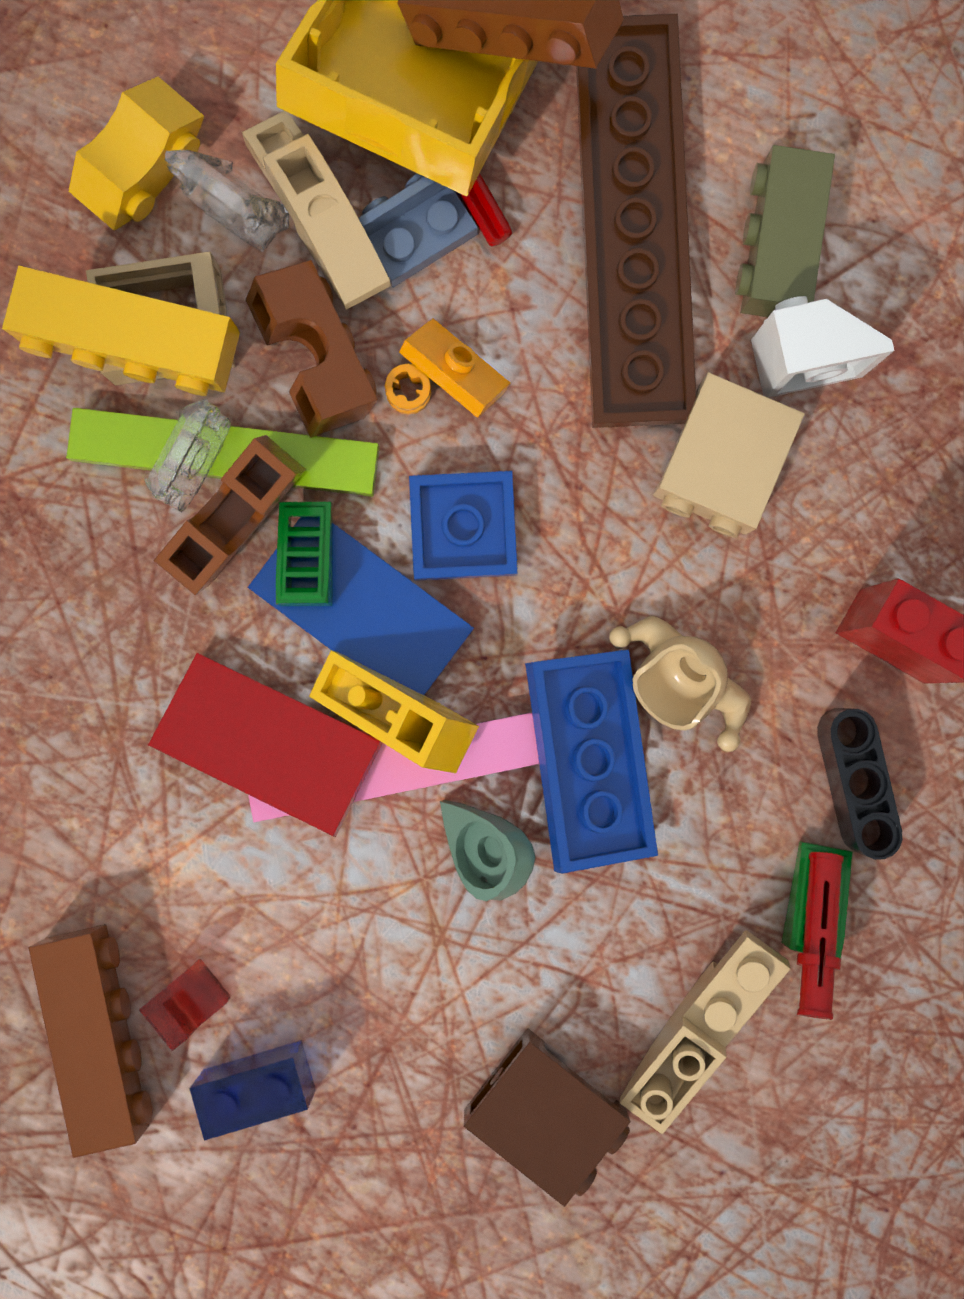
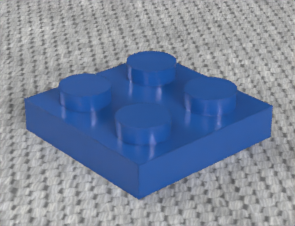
[409,471,518,581]

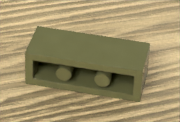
[735,145,835,317]

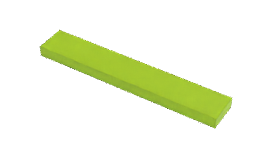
[66,408,379,497]

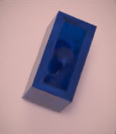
[189,1040,316,1141]

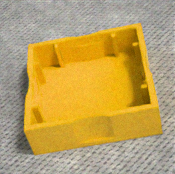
[276,0,538,196]

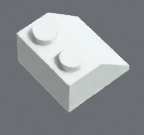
[751,296,895,398]

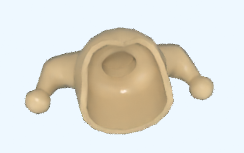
[609,616,751,752]

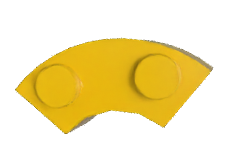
[68,76,204,231]

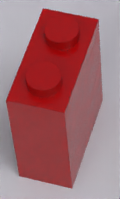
[835,578,964,684]

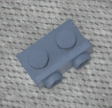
[358,173,478,288]

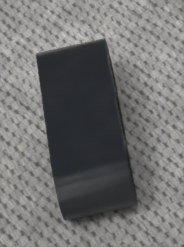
[817,708,903,860]

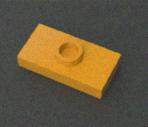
[399,318,510,418]

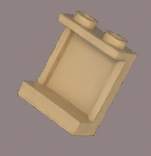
[653,372,805,538]

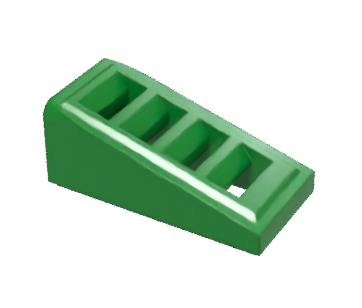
[276,502,333,606]
[781,841,853,958]

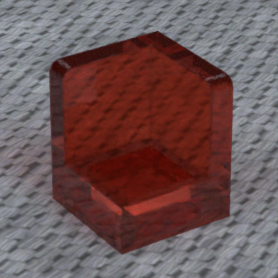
[139,959,230,1051]

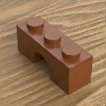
[246,260,378,438]
[154,435,306,595]

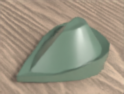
[440,800,536,901]

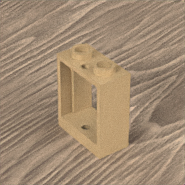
[86,252,235,386]

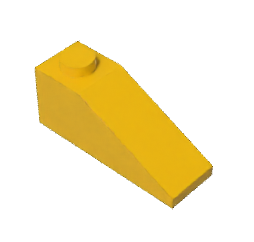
[309,650,479,773]

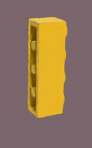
[2,265,240,396]

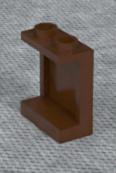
[464,1028,631,1207]

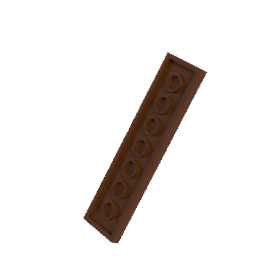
[576,13,696,428]

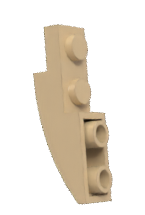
[242,111,391,310]
[620,930,791,1134]

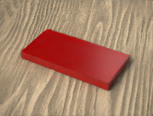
[148,653,382,837]

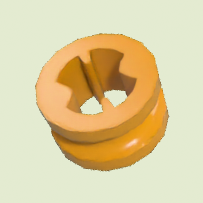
[384,363,432,415]

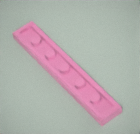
[248,712,539,823]

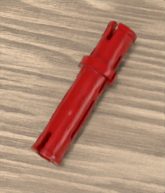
[797,852,844,1020]

